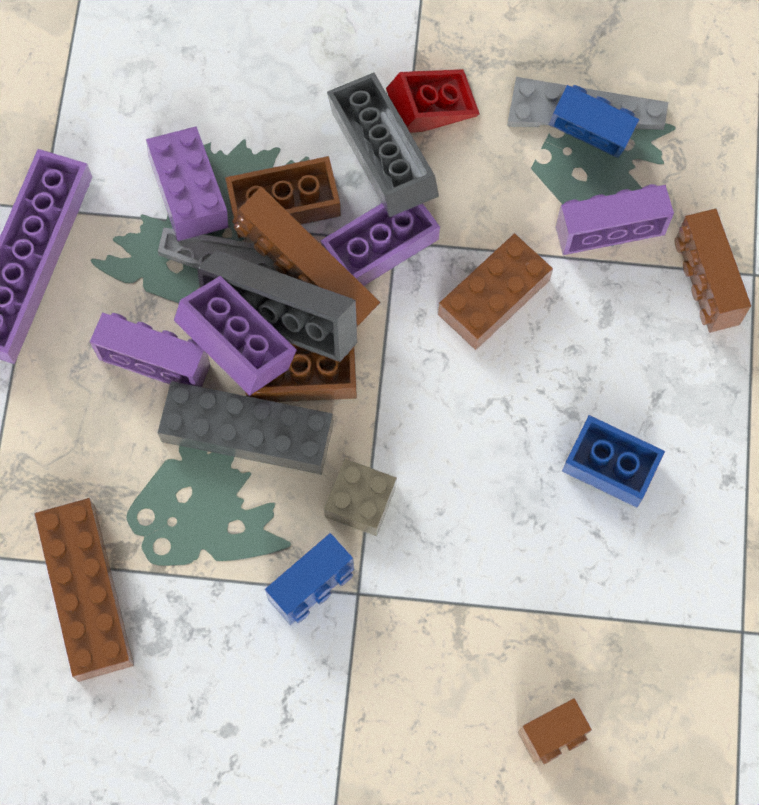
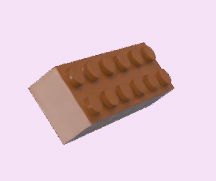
[232,187,381,327]
[34,498,134,682]

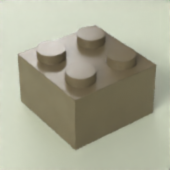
[324,458,397,536]

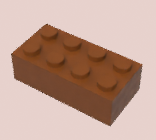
[225,156,341,238]
[675,208,751,333]
[438,233,553,350]
[245,343,357,402]

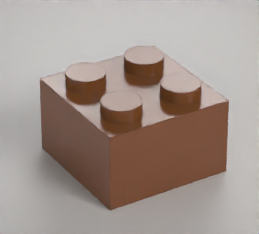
[518,698,592,765]

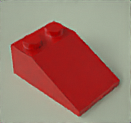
[386,69,480,133]

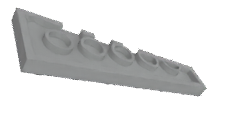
[507,77,669,130]
[158,227,278,272]

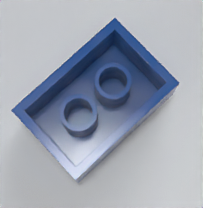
[548,85,639,158]
[562,415,665,508]
[264,533,354,625]

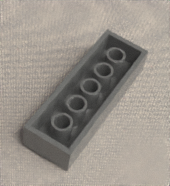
[327,72,439,217]
[197,250,357,362]
[157,381,334,475]

